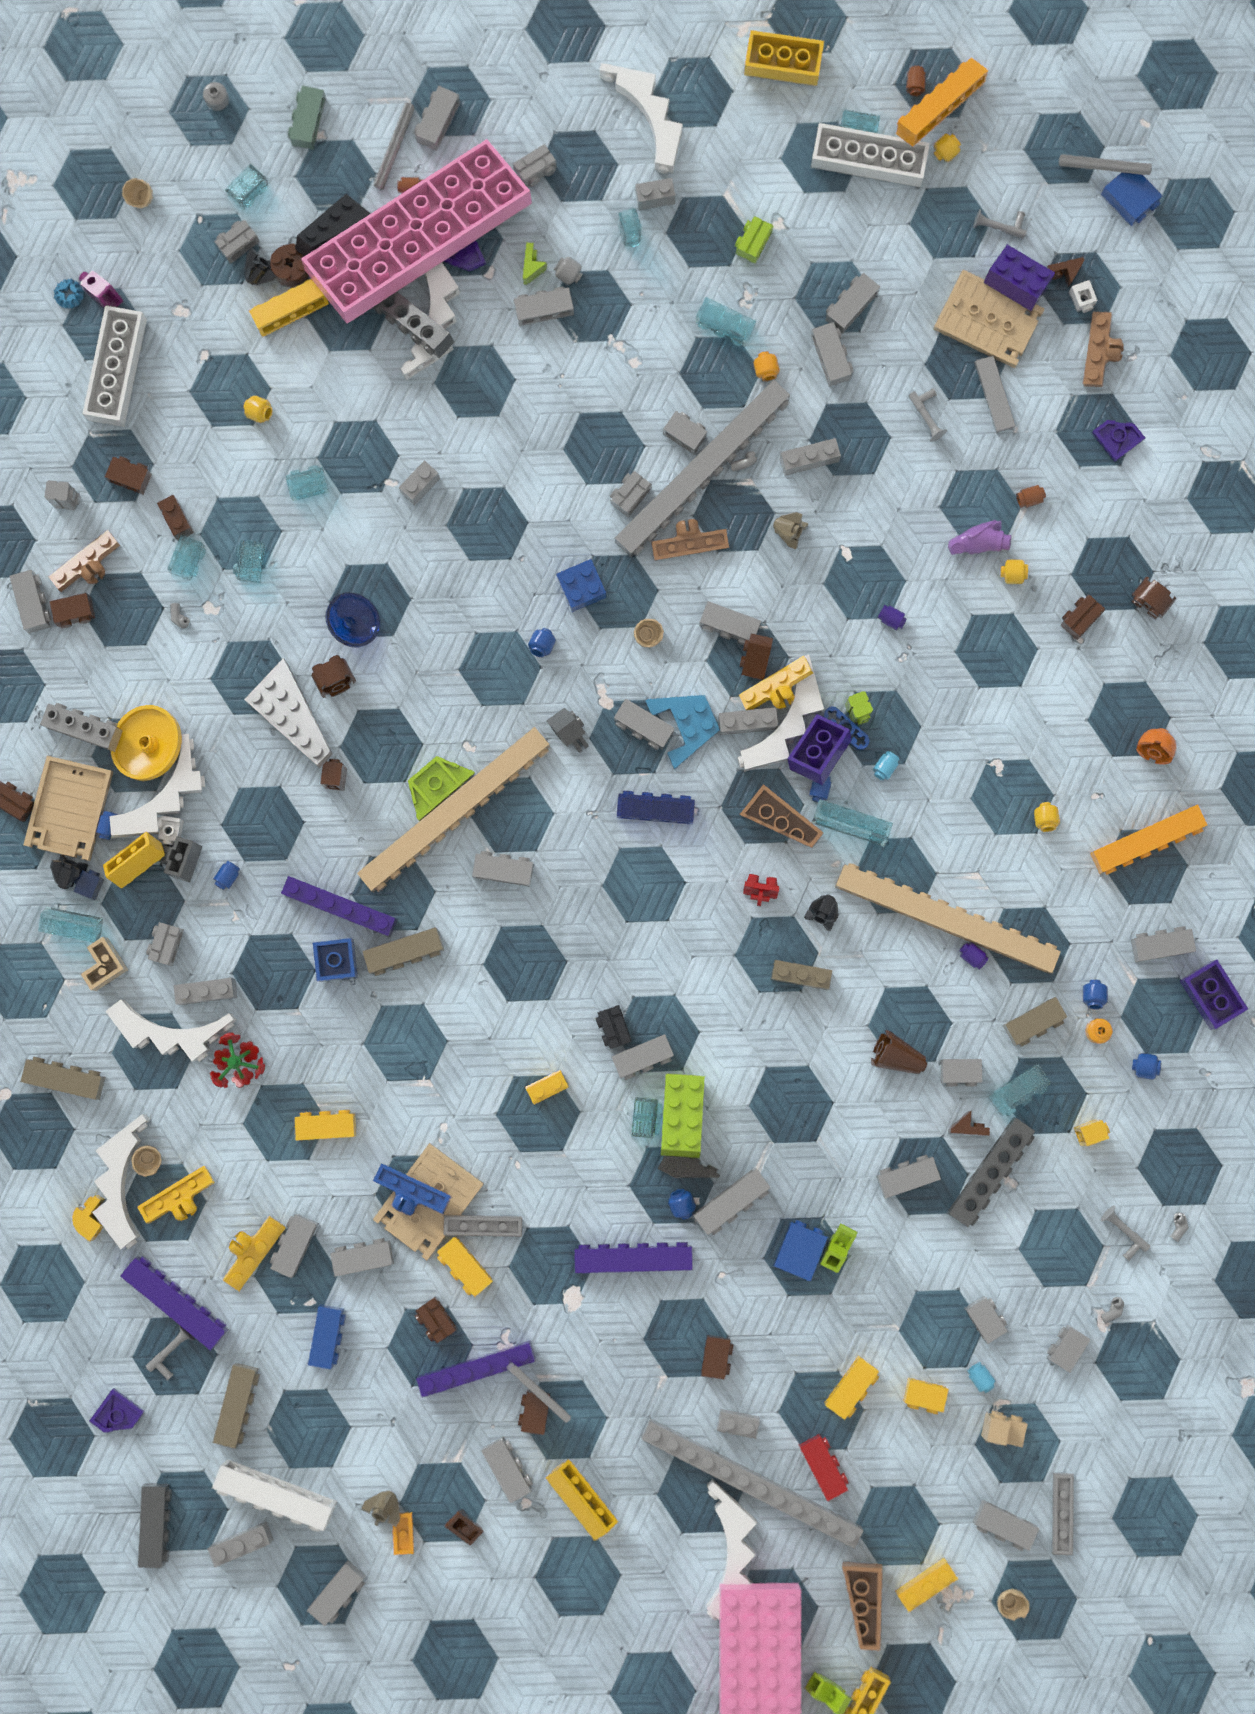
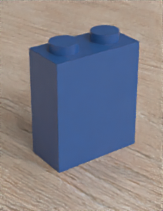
[1101,172,1163,226]
[773,1220,828,1281]

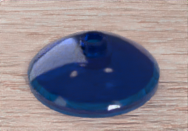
[325,592,380,648]

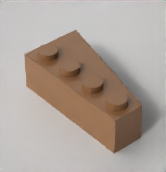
[739,784,824,848]
[842,1562,883,1651]

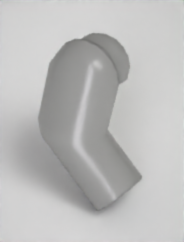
[731,451,757,472]
[170,603,190,628]
[1170,1212,1188,1242]
[1101,1297,1124,1324]

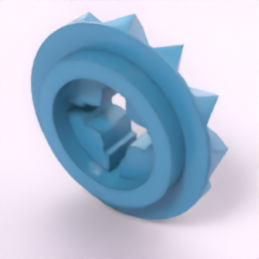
[53,278,84,309]

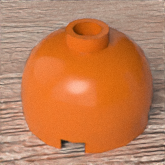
[1136,728,1177,765]

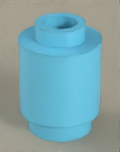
[873,751,900,781]
[967,1362,996,1393]

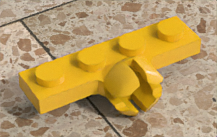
[739,656,813,710]
[137,1166,215,1224]
[223,1215,286,1291]

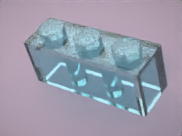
[695,297,756,347]
[38,907,103,943]
[987,1064,1051,1117]

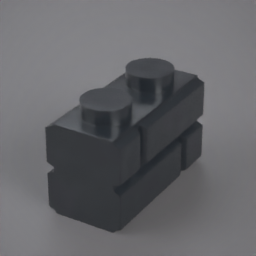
[595,1005,632,1049]

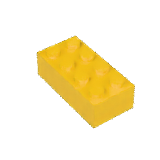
[744,30,824,86]

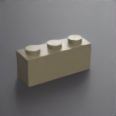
[771,960,832,990]
[1003,997,1067,1047]

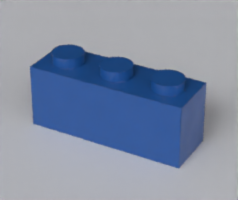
[308,1305,346,1369]

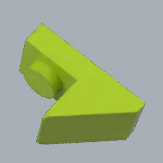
[523,242,547,285]

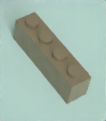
[362,927,444,976]
[20,1056,106,1100]
[213,1363,260,1449]

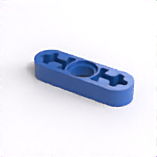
[823,707,869,751]

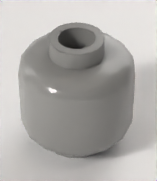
[203,82,229,111]
[554,257,582,285]

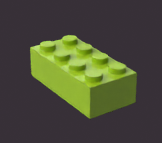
[661,1074,705,1158]

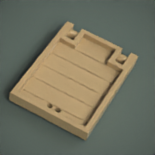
[933,269,1045,368]
[23,756,113,861]
[373,1143,484,1260]

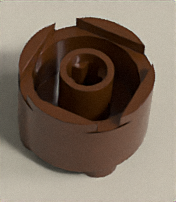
[270,243,309,288]
[1131,576,1177,620]
[311,655,356,698]

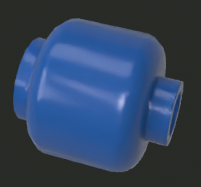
[528,628,556,658]
[1083,980,1108,1009]
[1132,1053,1161,1080]
[668,1189,696,1220]

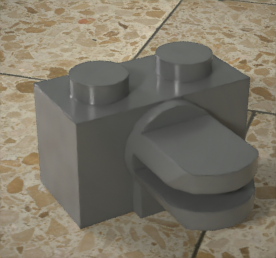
[547,707,589,753]
[158,836,203,882]

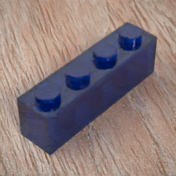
[617,791,695,825]

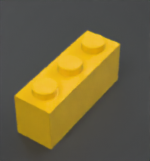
[103,832,165,889]
[295,1110,356,1140]
[437,1236,493,1297]
[824,1355,879,1420]
[895,1558,958,1612]

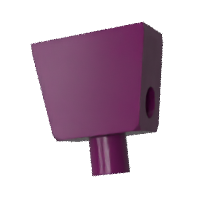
[79,271,123,309]

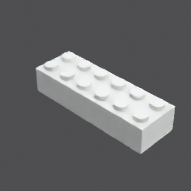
[811,123,930,187]
[82,306,147,427]
[212,1459,337,1532]

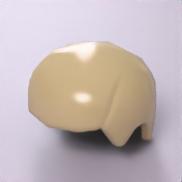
[122,178,153,208]
[634,618,664,648]
[131,1145,162,1177]
[997,1589,1030,1621]

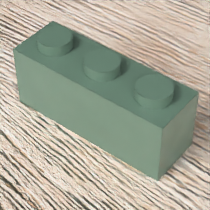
[288,86,326,150]

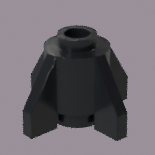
[244,248,276,285]
[50,855,88,889]
[804,894,839,931]

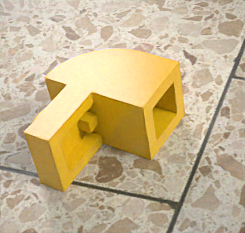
[72,1195,105,1241]

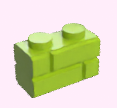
[735,216,774,264]
[845,691,873,725]

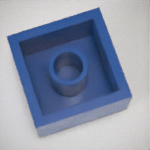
[556,559,607,612]
[313,938,358,982]

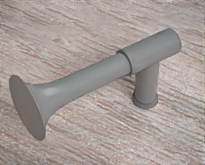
[973,209,1027,239]
[908,388,947,442]
[1101,1206,1150,1261]
[146,1326,194,1380]

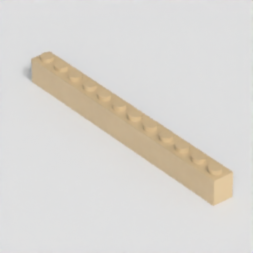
[357,727,550,893]
[835,863,1061,974]

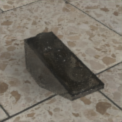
[657,1156,720,1178]

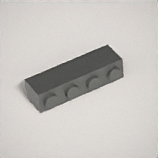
[138,1483,172,1568]

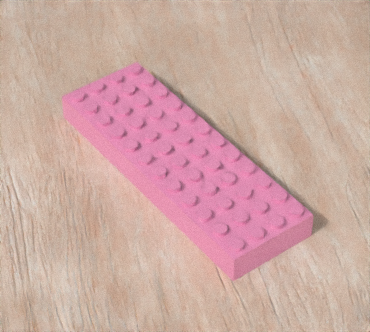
[301,139,532,324]
[719,1583,801,1714]

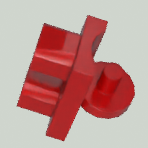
[743,874,779,907]

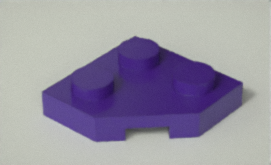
[444,240,486,272]
[1092,420,1146,462]
[89,1388,145,1433]

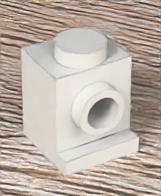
[1068,280,1098,313]
[158,816,184,846]

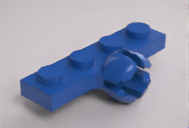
[373,1163,451,1215]

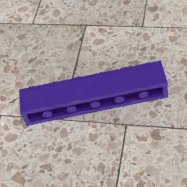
[281,876,397,937]
[575,1242,693,1273]
[120,1256,228,1350]
[416,1341,536,1398]

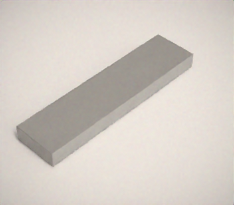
[974,356,1015,433]
[443,1215,522,1237]
[506,1362,571,1423]
[1052,1473,1074,1555]

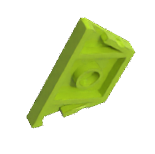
[408,756,475,821]

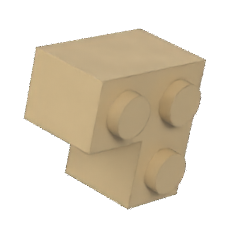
[81,937,128,991]
[981,1410,1027,1447]

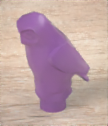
[948,520,1012,555]

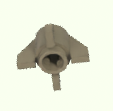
[773,512,808,549]
[361,1491,400,1527]

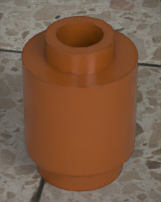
[906,66,926,96]
[397,177,424,194]
[1016,485,1046,508]

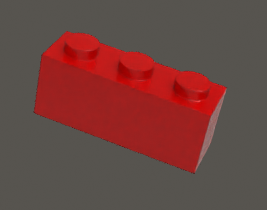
[799,1434,849,1502]

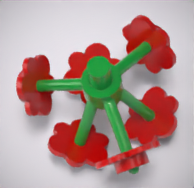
[210,1033,265,1088]

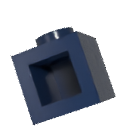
[73,869,105,900]

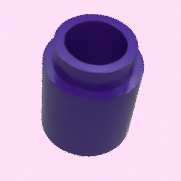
[878,605,907,631]
[959,942,989,970]

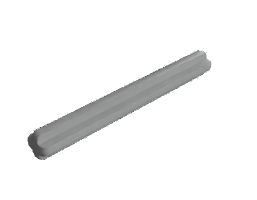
[374,103,414,190]
[1059,154,1152,175]

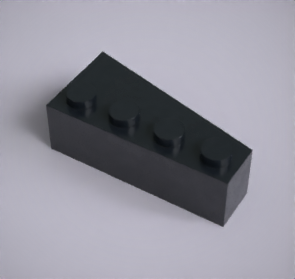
[295,194,371,257]

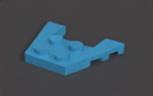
[645,695,720,769]

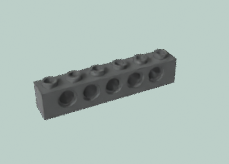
[372,292,454,358]
[947,1117,1035,1227]

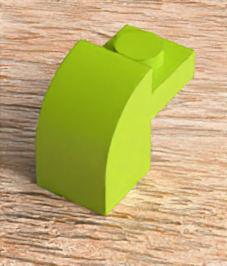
[820,1223,858,1273]
[804,1671,852,1714]

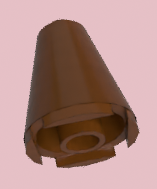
[871,1030,928,1074]

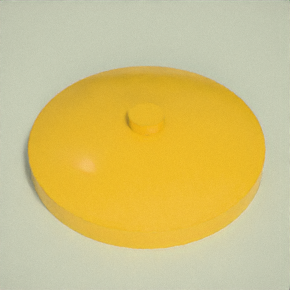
[110,705,182,781]

